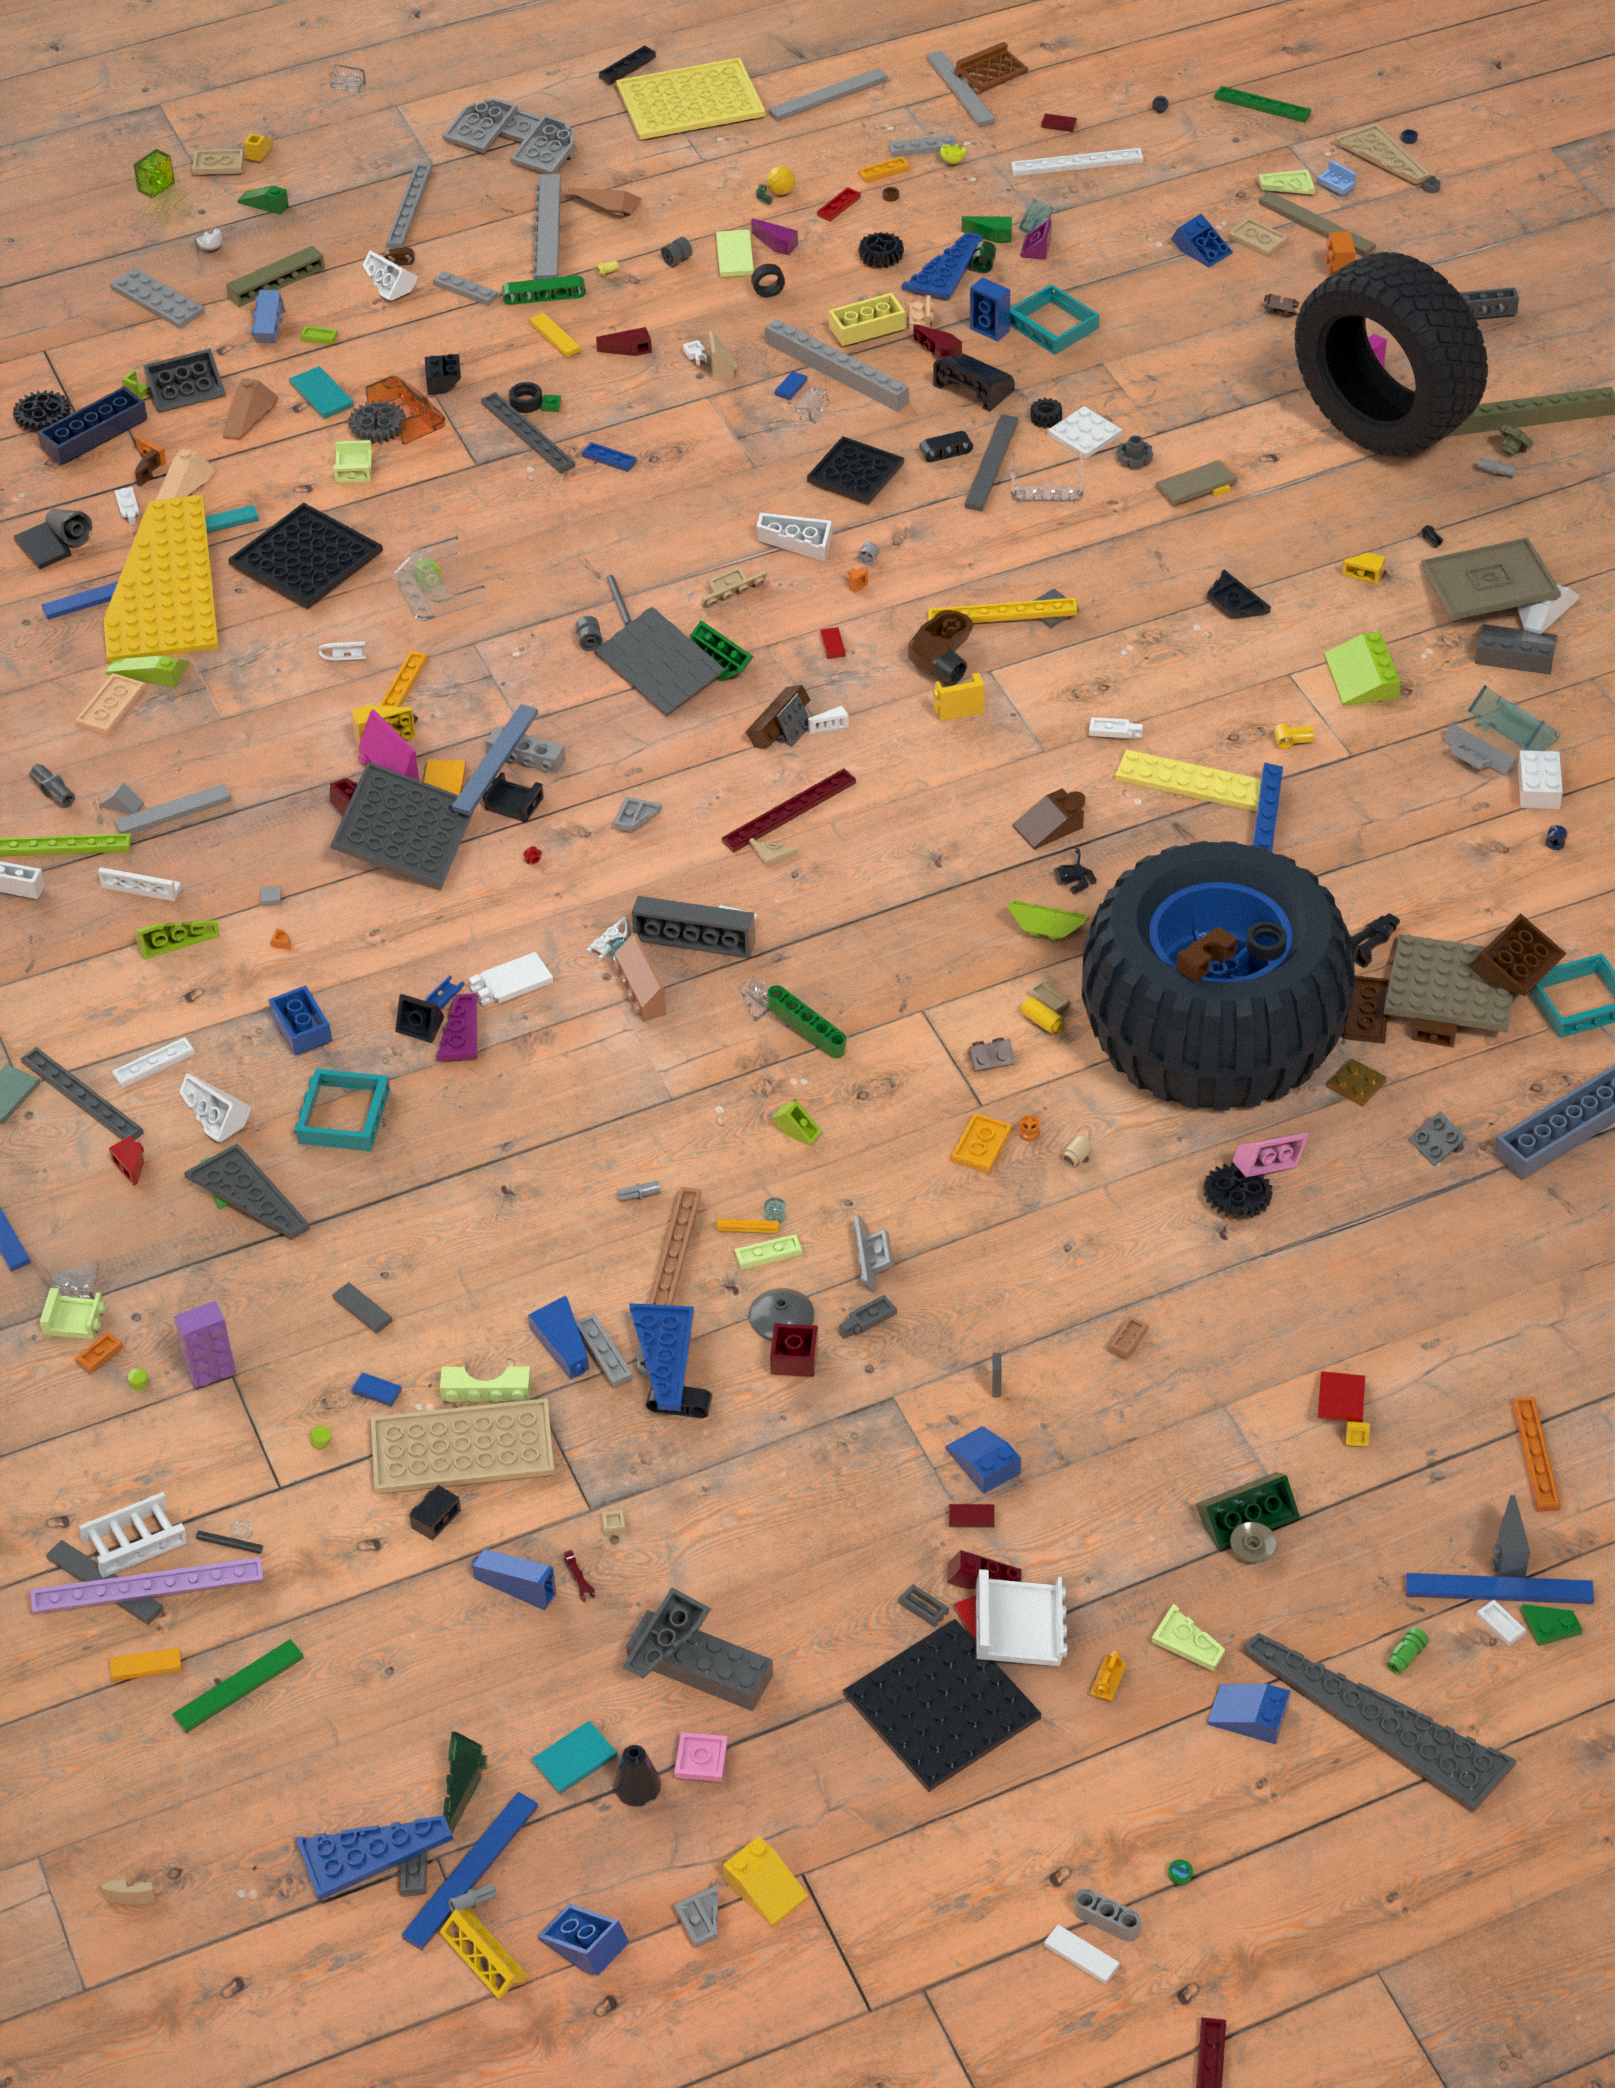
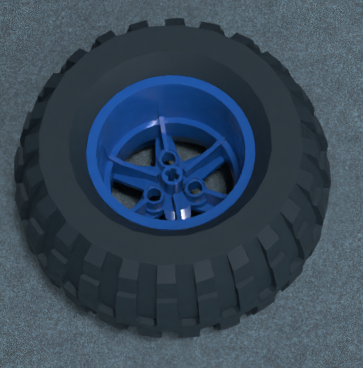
[1082,840,1355,1111]

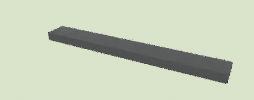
[481,392,575,474]
[965,414,1018,511]
[21,1047,144,1140]

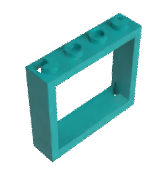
[1010,284,1100,355]
[1530,953,1615,1038]
[294,1069,390,1152]

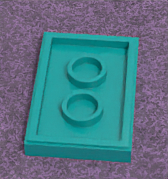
[532,1720,618,1795]

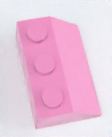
[1233,1132,1309,1177]

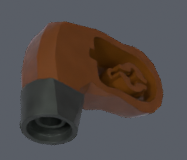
[908,610,973,686]

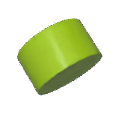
[128,1368,149,1391]
[310,1426,331,1449]

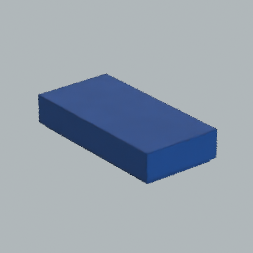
[775,371,808,400]
[352,1372,402,1407]

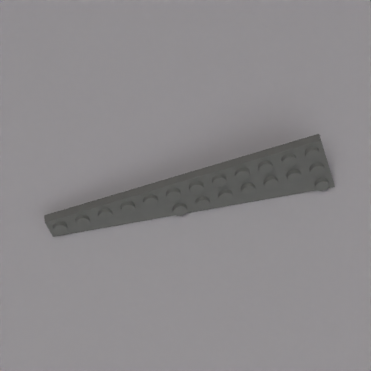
[1243,1633,1517,1812]

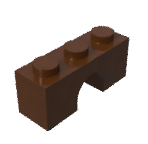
[1176,927,1238,982]

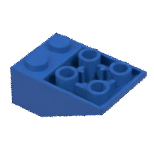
[1171,213,1233,268]

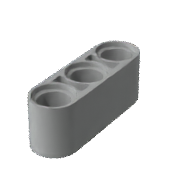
[1074,1889,1141,1942]

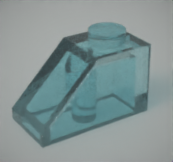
[1018,198,1054,233]

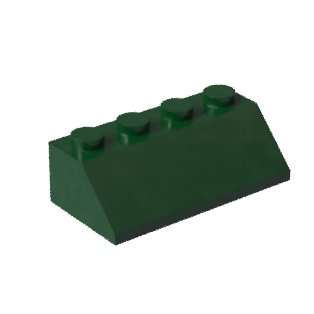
[1196,1472,1300,1549]

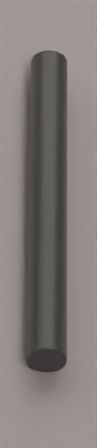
[607,575,632,626]

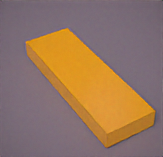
[858,156,910,183]
[110,1648,182,1682]

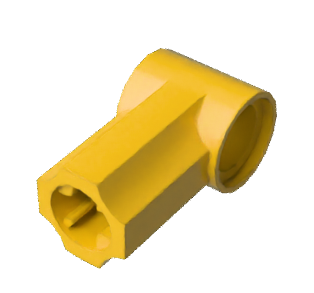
[1274,724,1314,749]

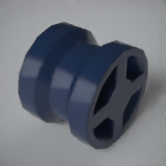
[1545,825,1568,850]

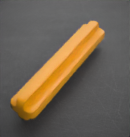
[716,1218,780,1233]

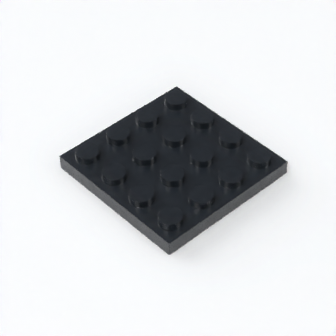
[807,436,904,504]

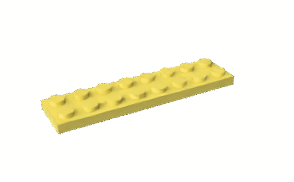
[1115,749,1261,812]

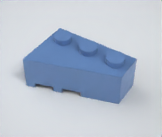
[251,290,286,343]

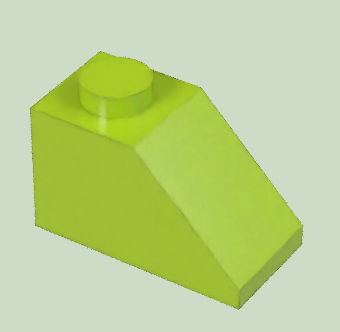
[771,1100,822,1145]

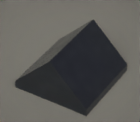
[395,994,445,1043]

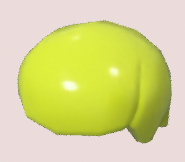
[940,144,967,164]

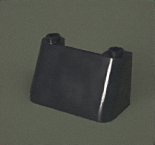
[933,353,1015,412]

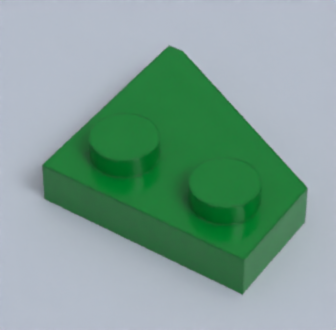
[1521,1604,1583,1646]

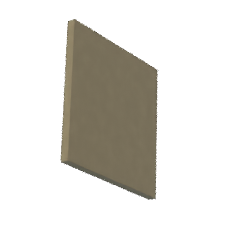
[1421,538,1561,621]

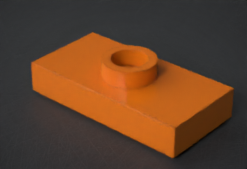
[135,435,166,465]

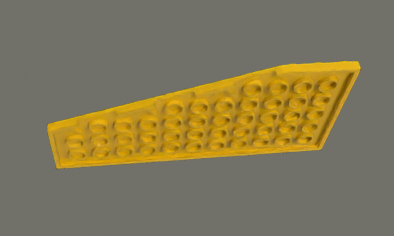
[104,494,219,663]

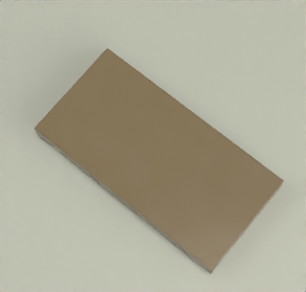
[1156,460,1237,505]

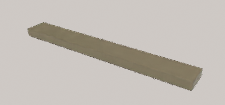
[1259,191,1376,257]

